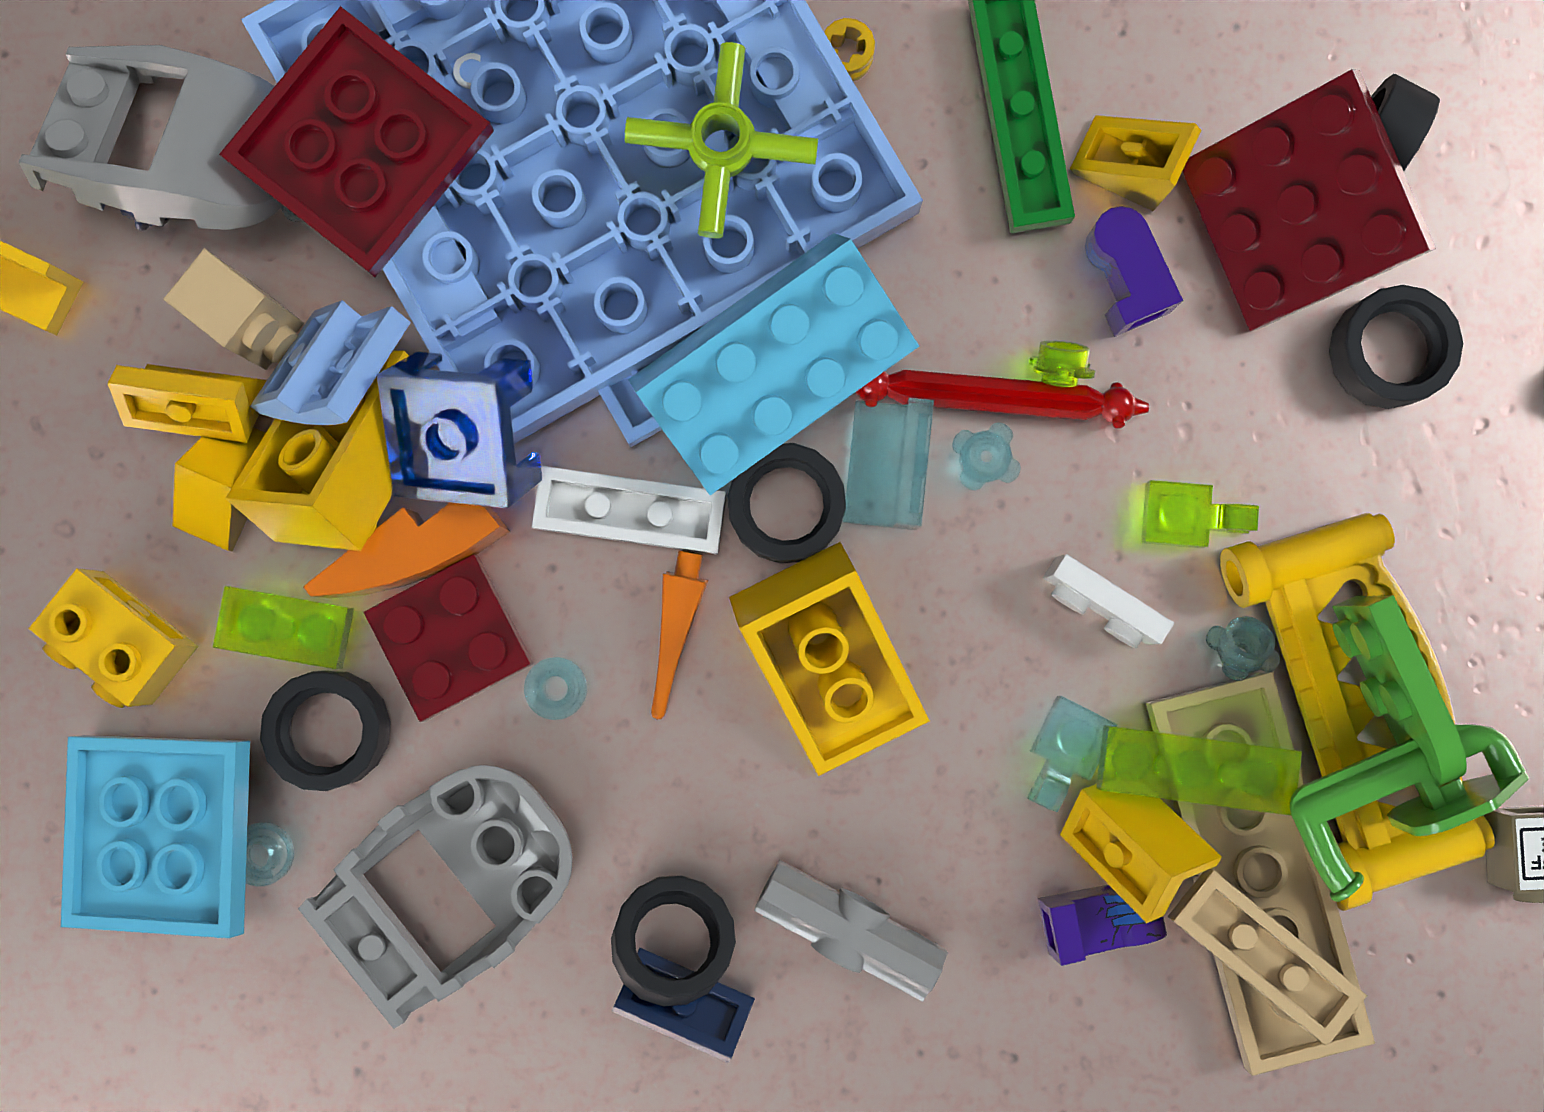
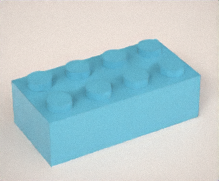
[628,233,919,495]

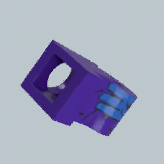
[1085,206,1183,337]
[1038,885,1167,966]

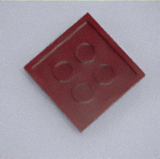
[219,6,494,278]
[1183,69,1436,331]

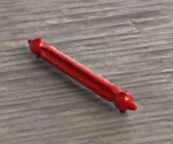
[856,370,1149,428]

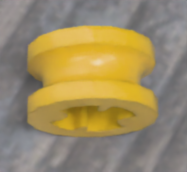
[824,18,875,81]

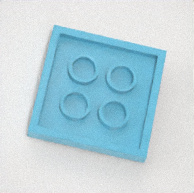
[61,735,250,938]

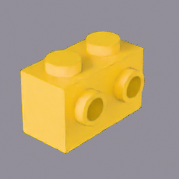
[28,568,198,708]

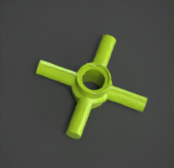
[625,42,819,238]

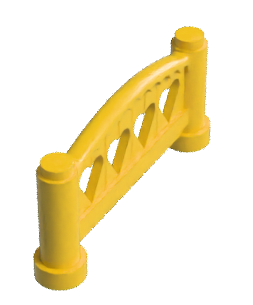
[1220,513,1495,911]

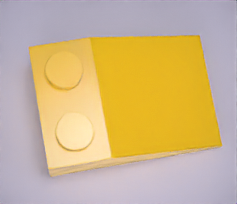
[225,350,412,551]
[729,541,930,776]

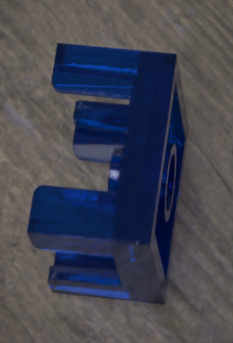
[377,352,542,508]

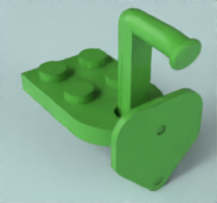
[1289,595,1529,902]

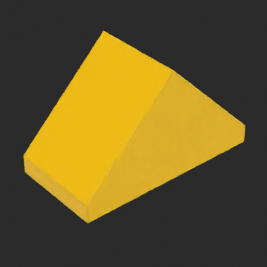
[1070,115,1201,211]
[172,427,265,552]

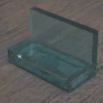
[843,398,934,530]

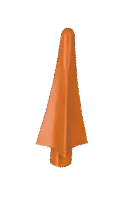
[651,550,709,720]

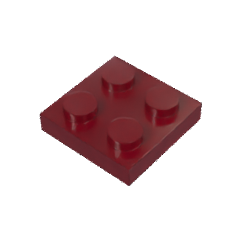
[363,554,534,722]

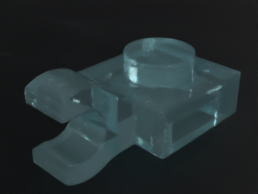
[1027,696,1118,812]

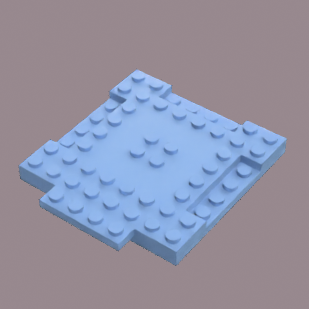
[241,0,923,455]

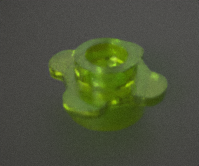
[1029,341,1095,387]

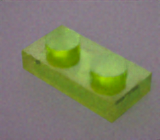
[213,586,354,669]

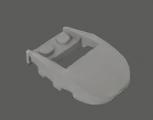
[19,45,283,230]
[298,765,572,1029]

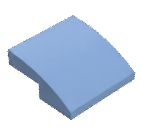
[250,300,411,425]

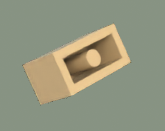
[163,248,304,370]

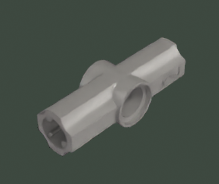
[754,860,948,1002]

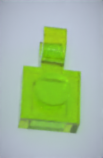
[1141,480,1259,548]

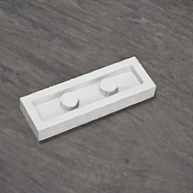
[532,466,727,555]

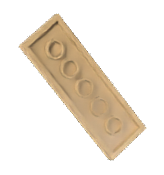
[1146,672,1375,1076]

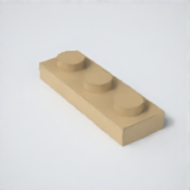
[1167,869,1368,1047]

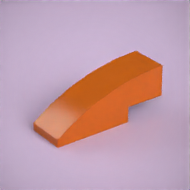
[303,487,510,598]

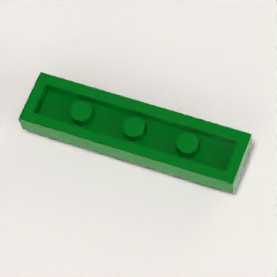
[968,0,1075,234]

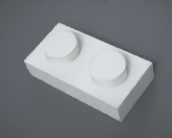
[1043,554,1174,648]

